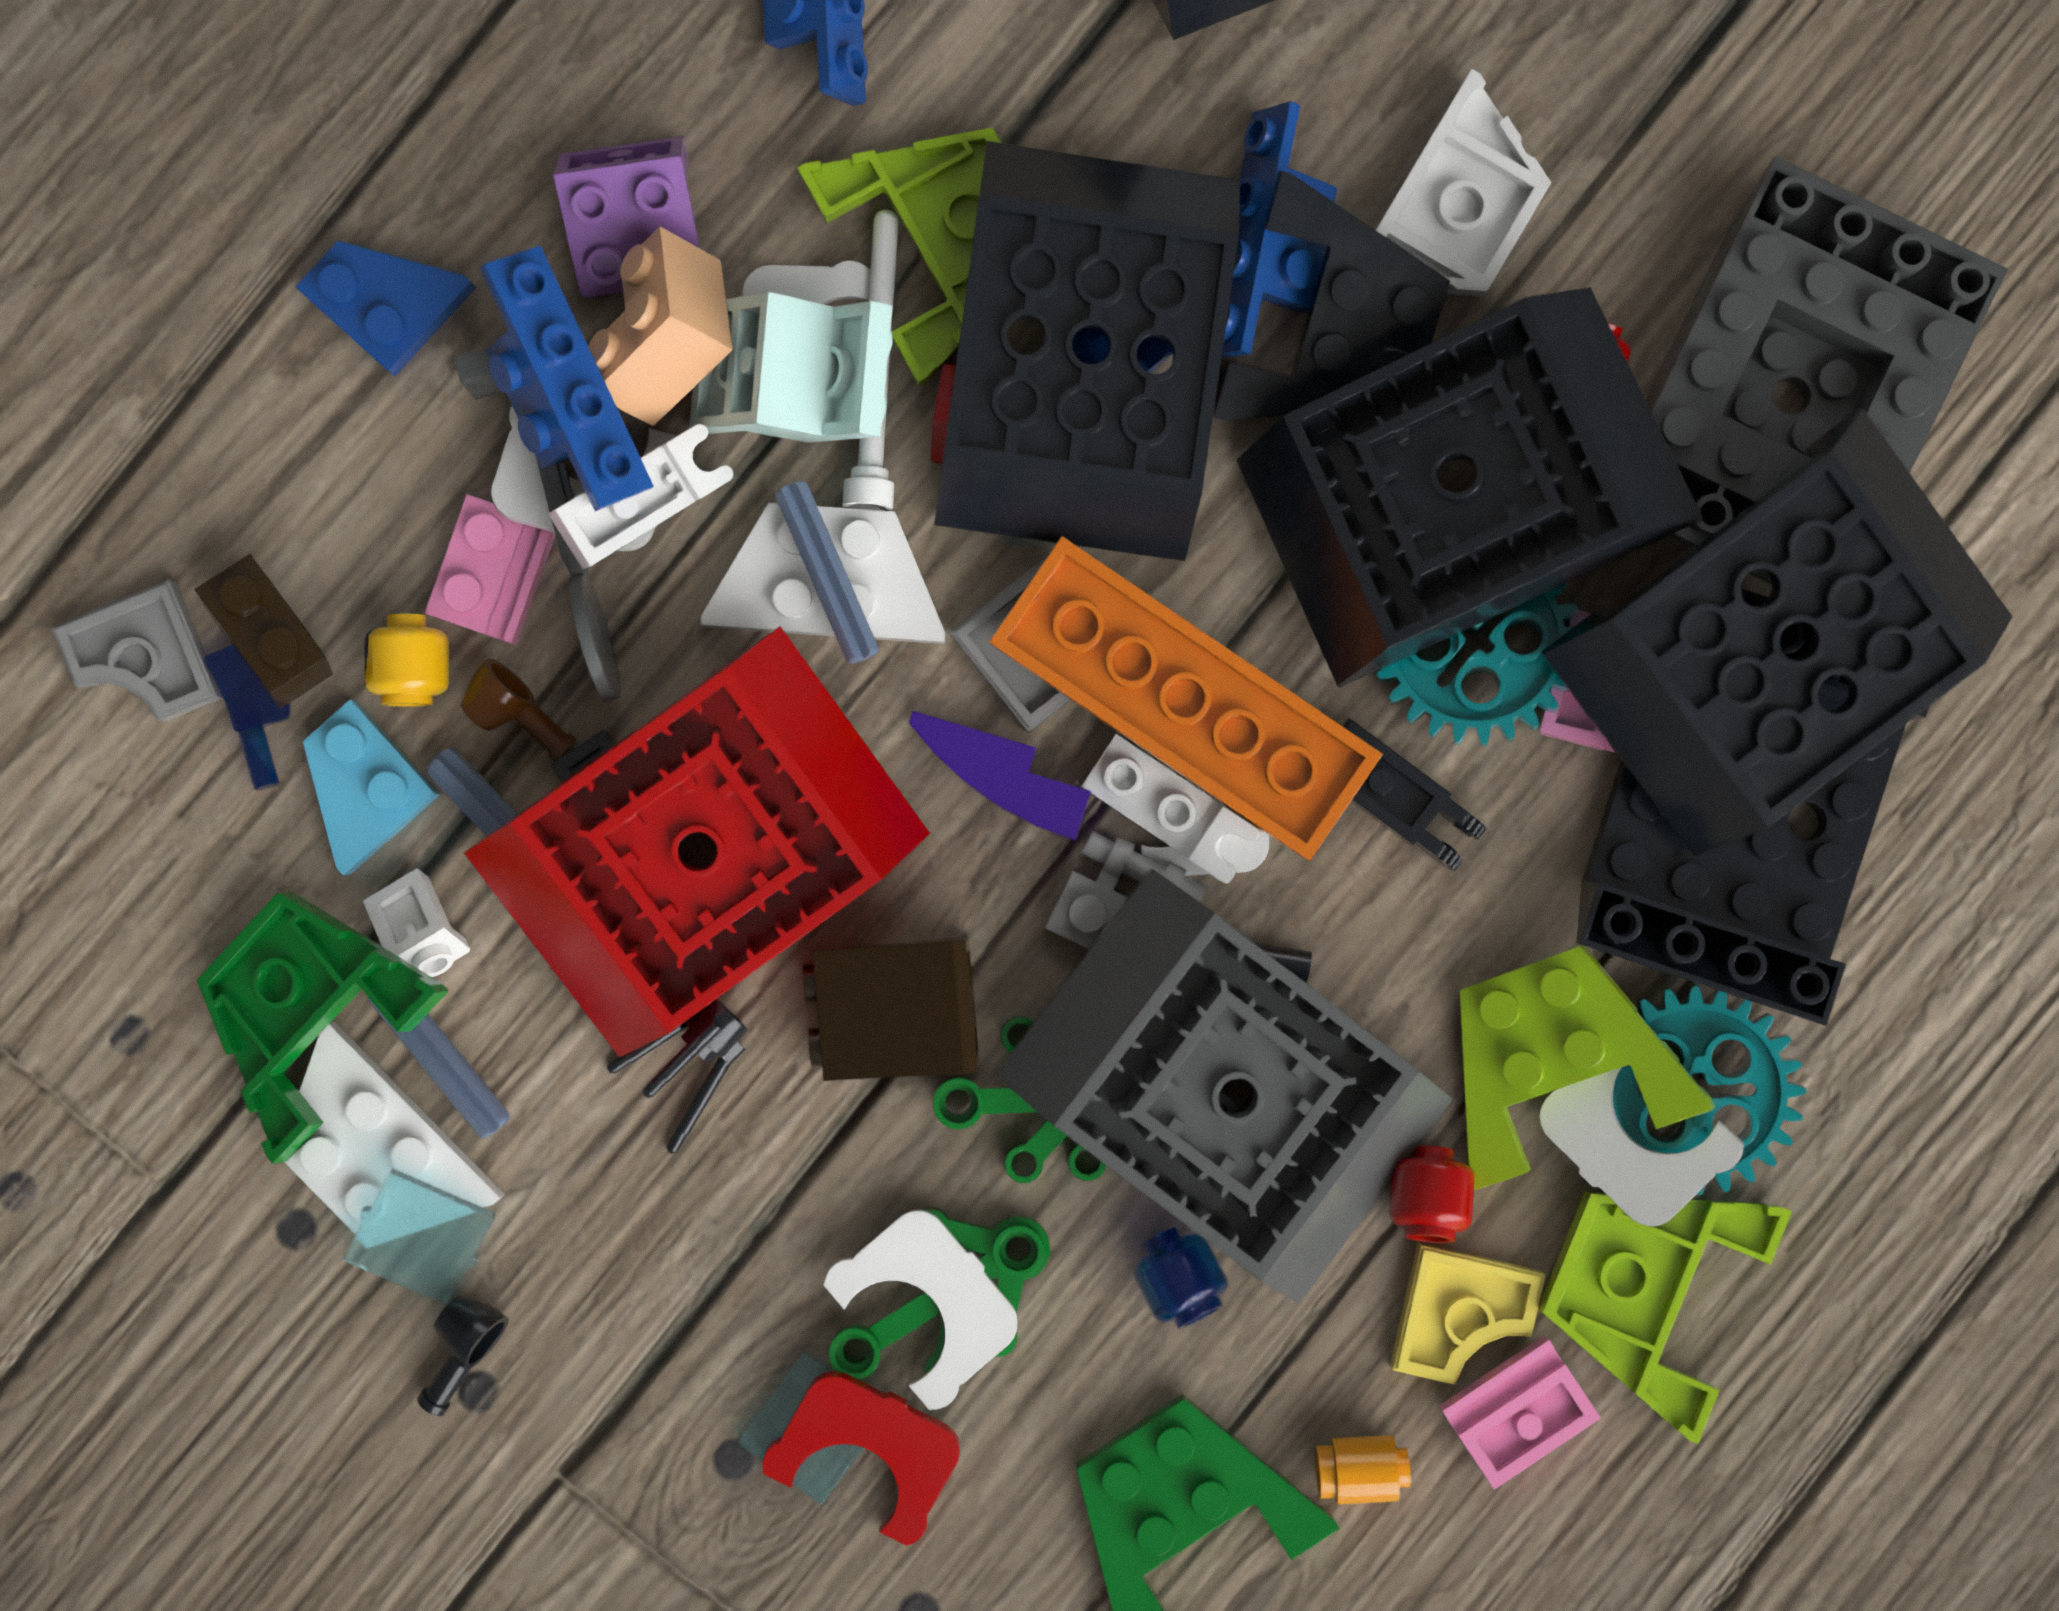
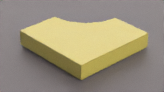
[1390,1242,1546,1385]

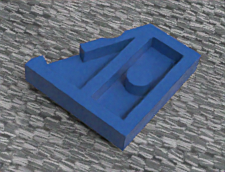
[296,241,476,376]

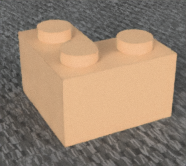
[588,226,733,426]

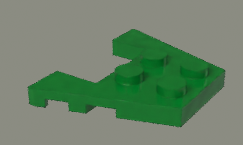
[196,892,449,1164]
[1076,1394,1340,1611]

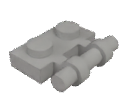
[1045,831,1207,949]

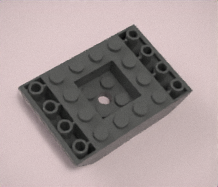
[1645,156,2008,585]
[994,868,1453,1303]

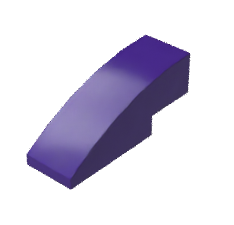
[909,711,1091,841]

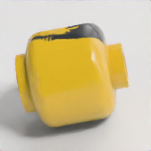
[364,614,449,707]

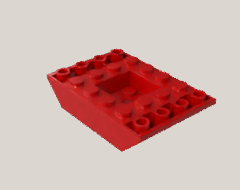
[464,626,930,1057]

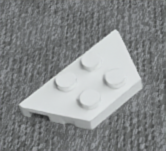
[1376,69,1551,297]
[701,503,946,644]
[285,1021,505,1246]

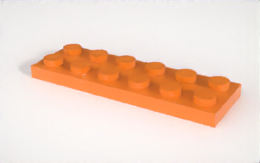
[989,536,1383,862]

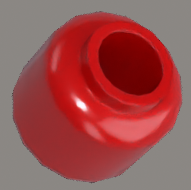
[1389,1146,1474,1243]

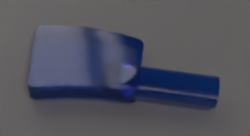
[205,645,291,790]

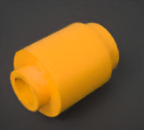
[1315,1435,1411,1505]

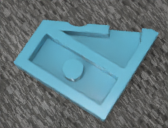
[303,699,441,876]

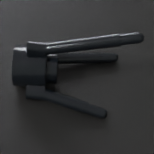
[607,999,749,1154]

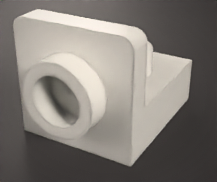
[363,868,470,977]

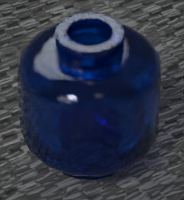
[1133,1227,1229,1329]

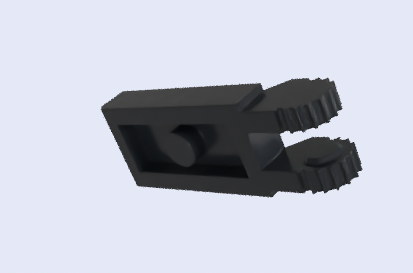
[1341,718,1487,872]

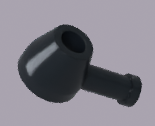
[417,1296,509,1416]

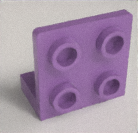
[553,136,701,298]

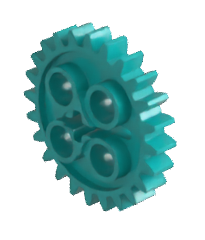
[1377,584,1578,747]
[1613,984,1806,1195]

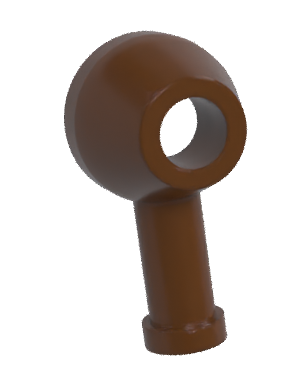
[461,658,577,762]

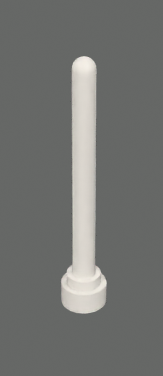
[842,209,898,511]

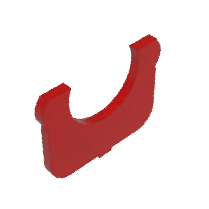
[762,1371,960,1547]

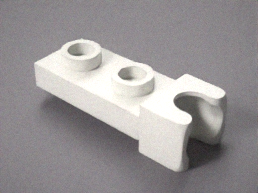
[548,424,733,570]
[1081,733,1263,884]

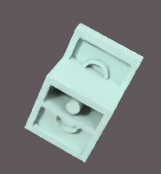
[689,292,893,443]

